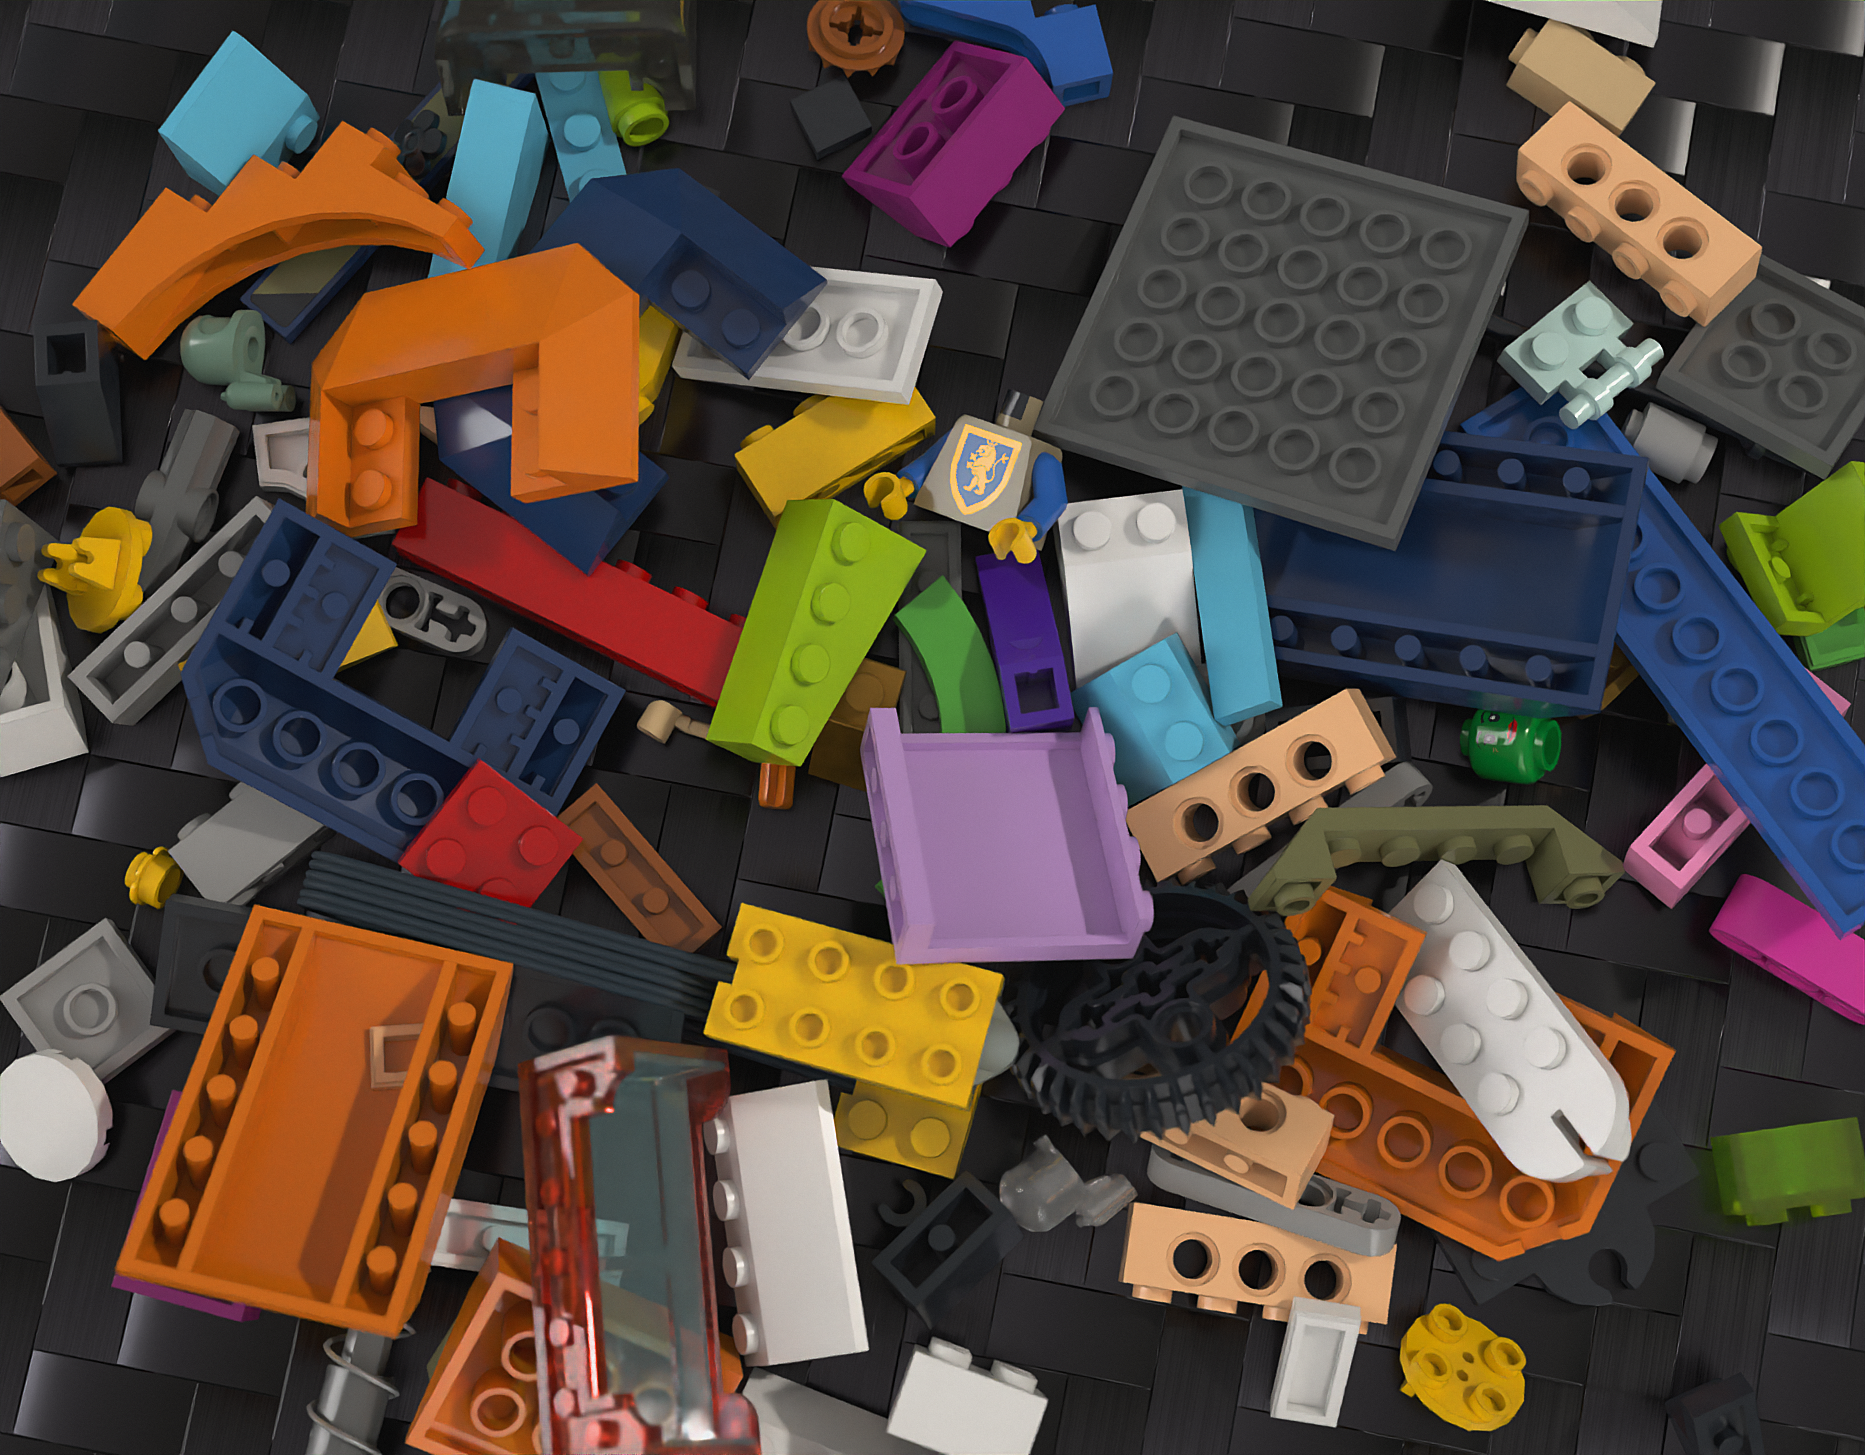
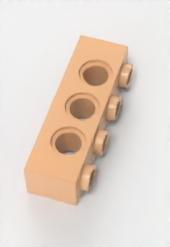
[1516,101,1762,327]
[1125,689,1396,886]
[1121,1063,1335,1210]
[1118,1202,1397,1335]

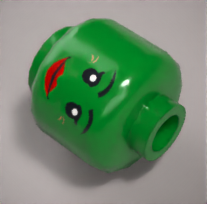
[1460,709,1561,785]

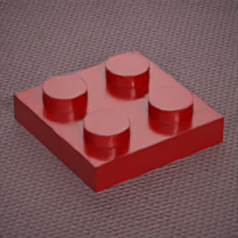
[397,758,583,942]

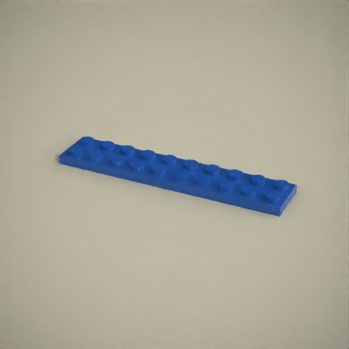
[1459,386,1865,940]

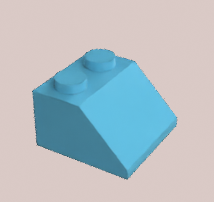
[158,31,320,196]
[1070,632,1241,806]

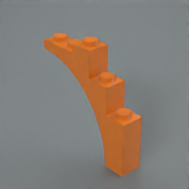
[72,121,485,361]

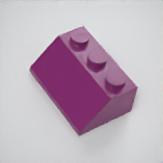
[841,40,1065,248]

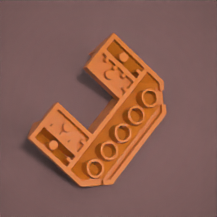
[306,243,639,538]
[1229,886,1675,1261]

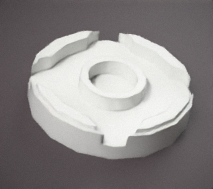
[0,1048,113,1182]

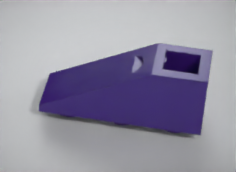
[975,549,1075,733]

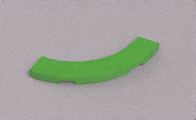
[875,575,1006,898]

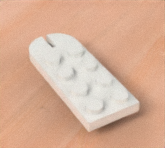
[1388,860,1632,1182]

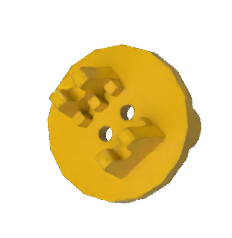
[37,506,152,634]
[1400,1303,1526,1432]

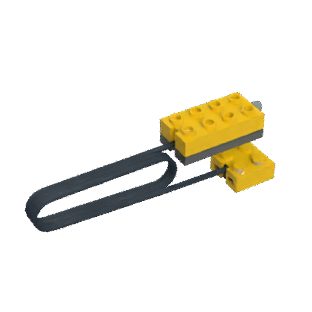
[297,851,1020,1180]

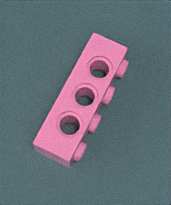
[1623,667,1851,909]

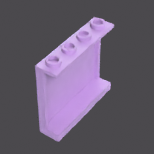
[860,707,1154,964]

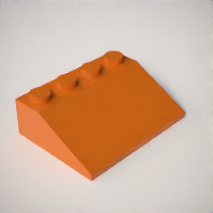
[406,1237,743,1455]

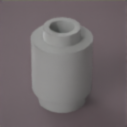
[1621,402,1718,484]

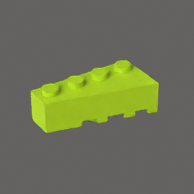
[705,499,927,767]

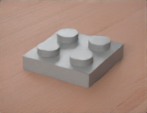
[0,918,176,1085]

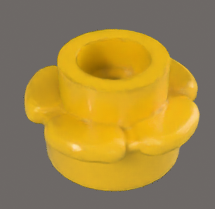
[125,847,184,909]

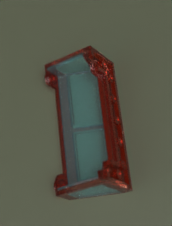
[518,1035,762,1455]

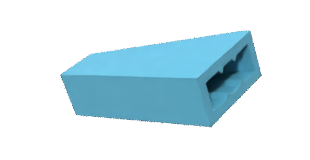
[428,79,550,278]

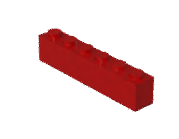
[392,477,747,709]

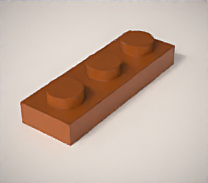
[556,783,723,970]

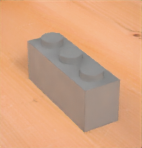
[168,782,338,906]

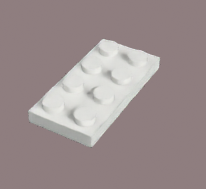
[672,267,943,405]

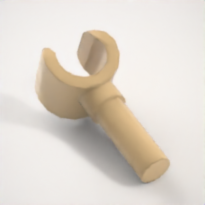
[637,700,710,744]

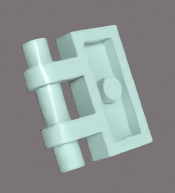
[1497,280,1664,429]

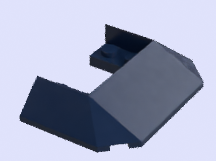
[433,168,828,577]
[180,498,626,864]

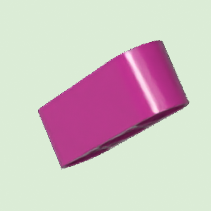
[1709,874,1865,1025]

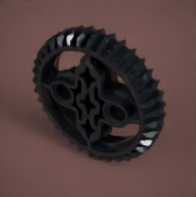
[1001,876,1312,1143]

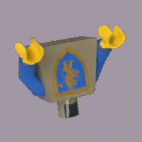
[864,389,1068,564]

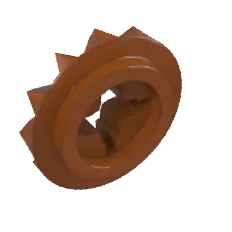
[806,0,905,78]

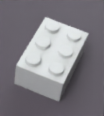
[887,1337,1048,1455]

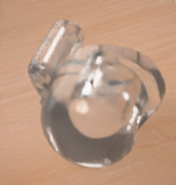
[1000,1134,1138,1232]

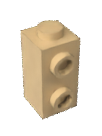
[1506,19,1656,137]

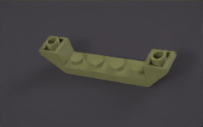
[1247,805,1625,916]

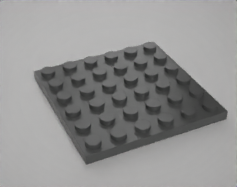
[1033,116,1529,551]

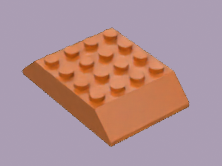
[116,905,513,1339]

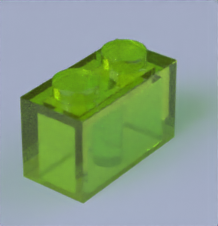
[1710,1117,1865,1226]

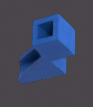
[898,0,1113,107]

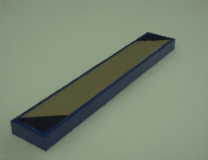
[239,30,536,344]

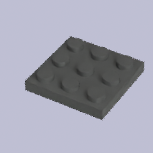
[1655,254,1865,480]

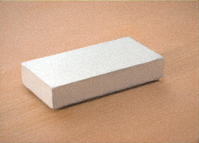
[1270,1296,1361,1427]

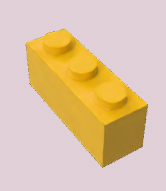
[734,387,936,531]

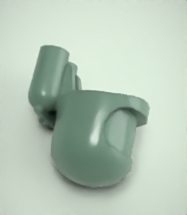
[180,310,296,412]

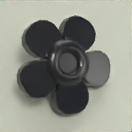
[394,109,447,180]

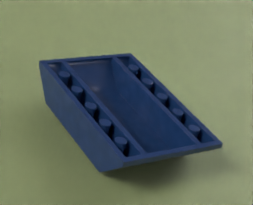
[1253,431,1649,719]

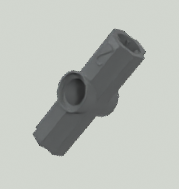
[135,409,240,599]

